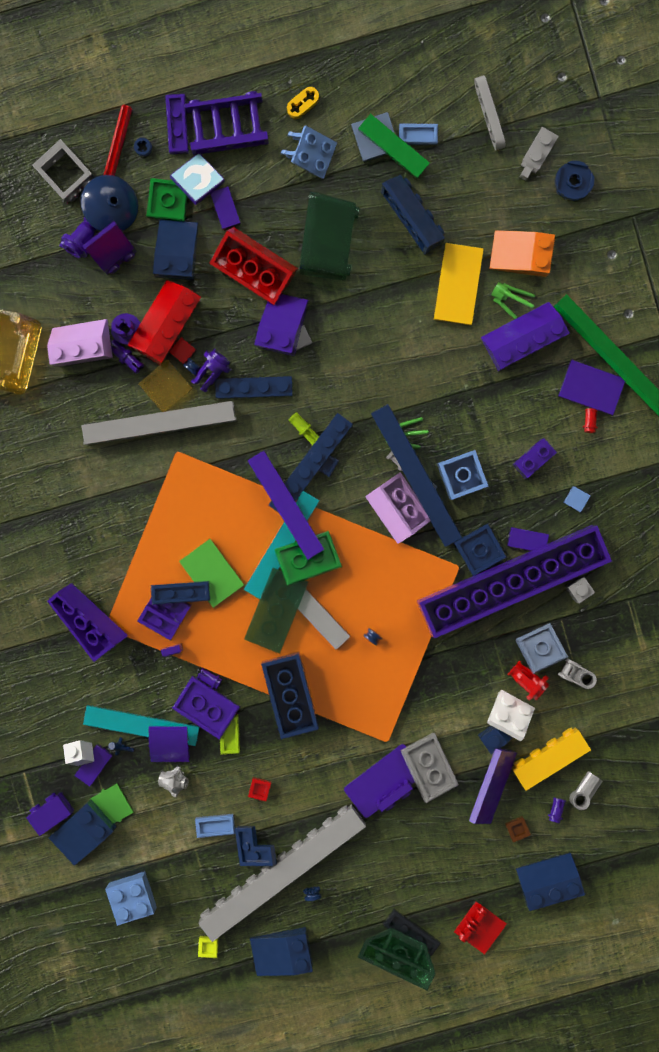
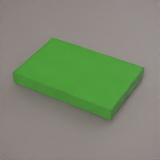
[179,538,244,608]

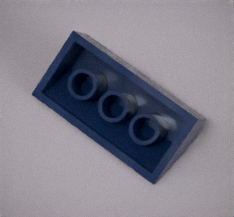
[381,175,445,255]

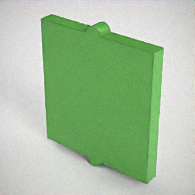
[90,783,134,824]

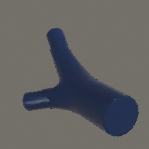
[108,737,134,755]

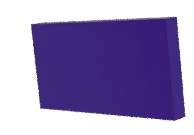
[469,748,517,824]

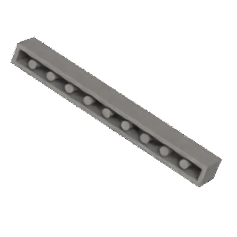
[198,804,366,942]

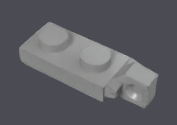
[520,127,559,181]

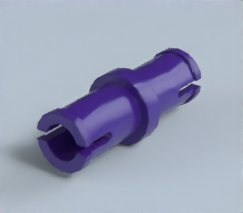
[111,339,144,374]

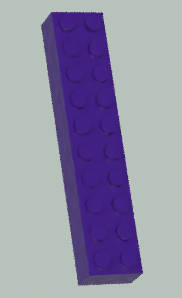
[417,525,612,638]

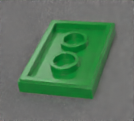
[274,531,342,586]

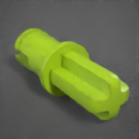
[288,412,319,446]

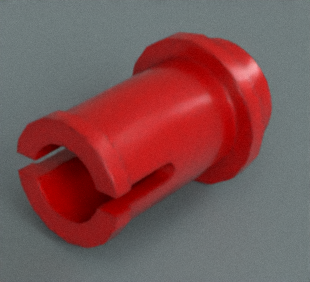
[583,408,598,433]

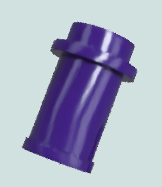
[197,668,222,689]
[548,797,566,823]

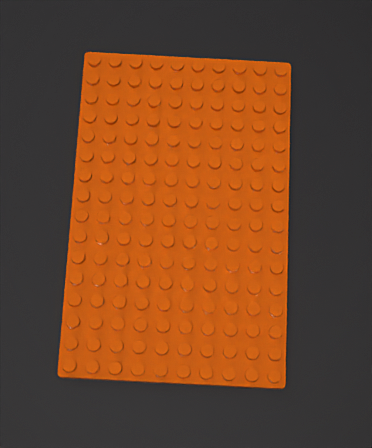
[109,452,459,742]

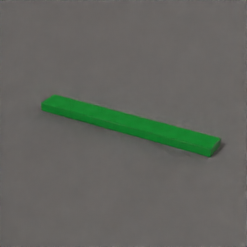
[554,294,659,416]

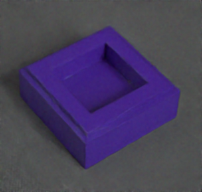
[161,643,183,657]

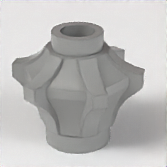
[158,766,188,797]

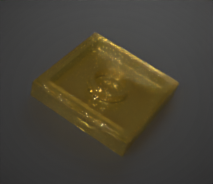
[139,359,193,412]

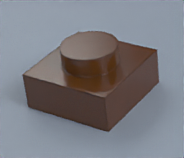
[505,816,531,843]

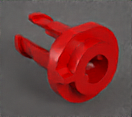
[507,660,550,701]

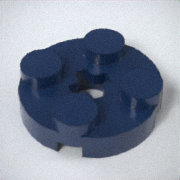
[555,161,594,201]

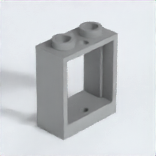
[32,139,95,203]

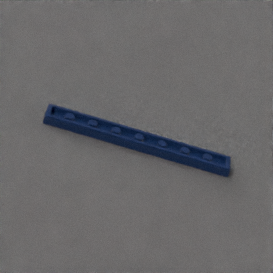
[371,404,462,547]

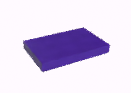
[558,360,625,415]
[172,676,241,740]

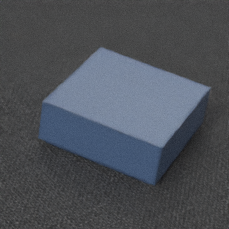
[563,486,590,512]

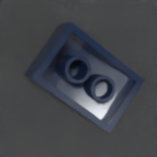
[153,220,198,281]
[49,799,117,865]
[250,927,313,976]

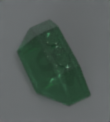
[358,928,436,991]

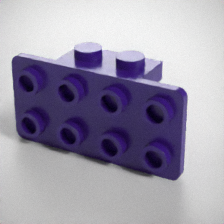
[344,744,415,818]

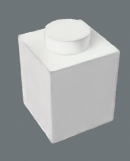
[63,740,94,766]

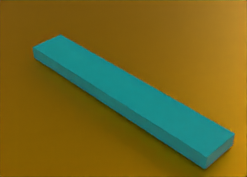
[244,491,320,599]
[83,705,200,746]

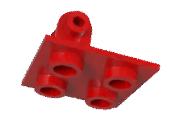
[454,901,507,955]

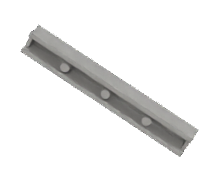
[81,401,237,445]

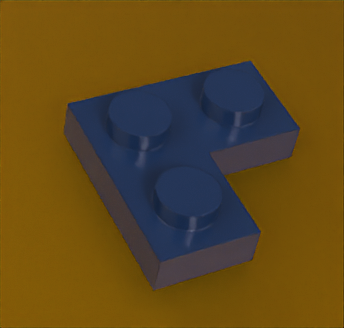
[235,826,277,866]

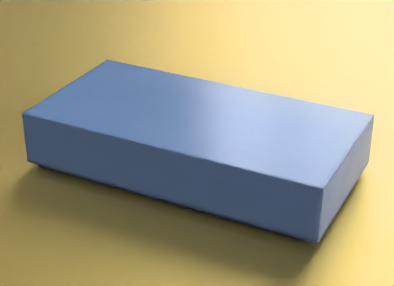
[399,124,438,145]
[195,814,235,838]

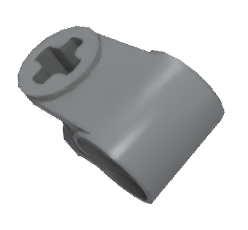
[558,658,597,689]

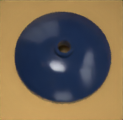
[81,175,138,231]

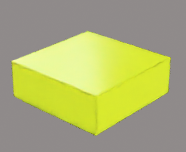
[198,936,219,958]

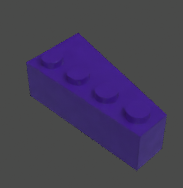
[47,583,128,662]

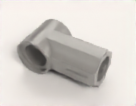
[570,771,602,810]

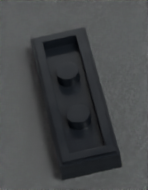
[383,909,441,959]

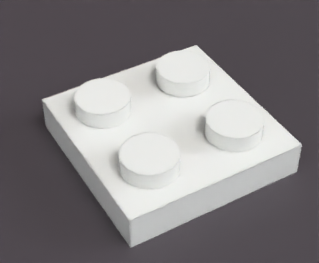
[487,690,535,741]

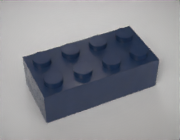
[261,652,319,739]

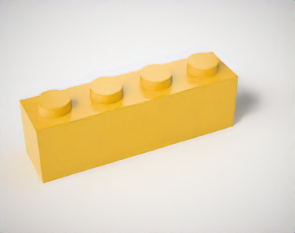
[511,728,591,791]

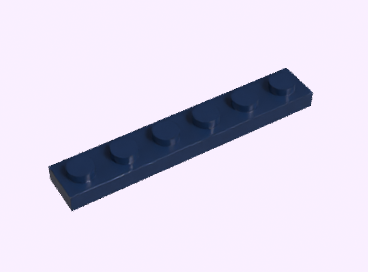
[269,413,353,513]

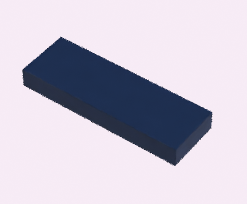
[151,581,210,605]

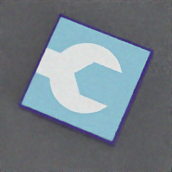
[170,153,225,205]

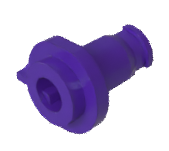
[59,217,96,258]
[111,313,140,345]
[191,349,231,392]

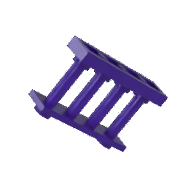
[185,91,269,155]

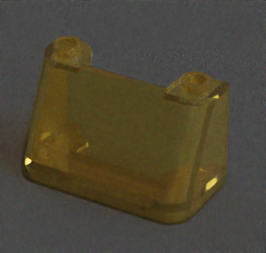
[0,309,41,394]

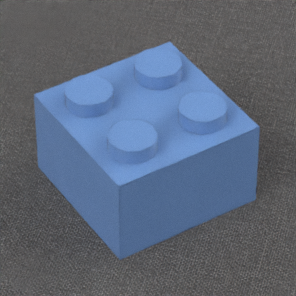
[437,450,488,500]
[105,871,157,926]

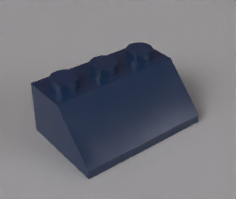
[516,853,585,911]

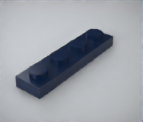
[215,376,293,399]

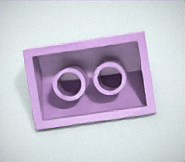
[47,319,113,366]
[365,472,430,544]

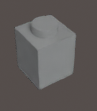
[564,576,595,603]

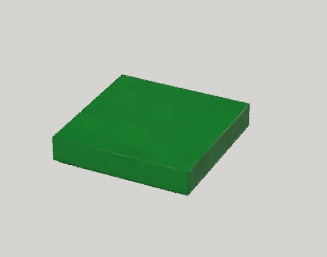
[146,178,188,222]

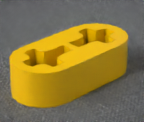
[287,87,319,119]

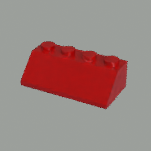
[209,227,298,305]
[127,280,201,366]

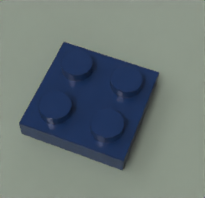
[454,524,506,576]

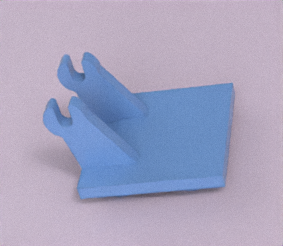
[281,126,337,179]

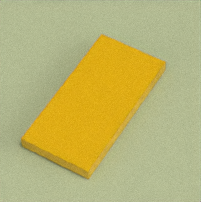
[434,243,483,325]

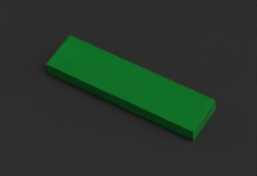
[358,113,430,179]

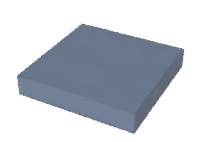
[351,112,394,162]
[515,623,568,674]

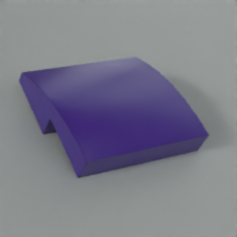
[138,598,191,641]
[148,726,190,762]

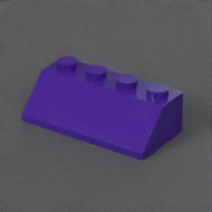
[481,302,569,371]

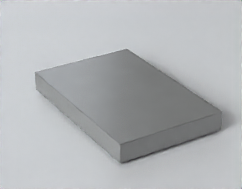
[400,733,459,803]

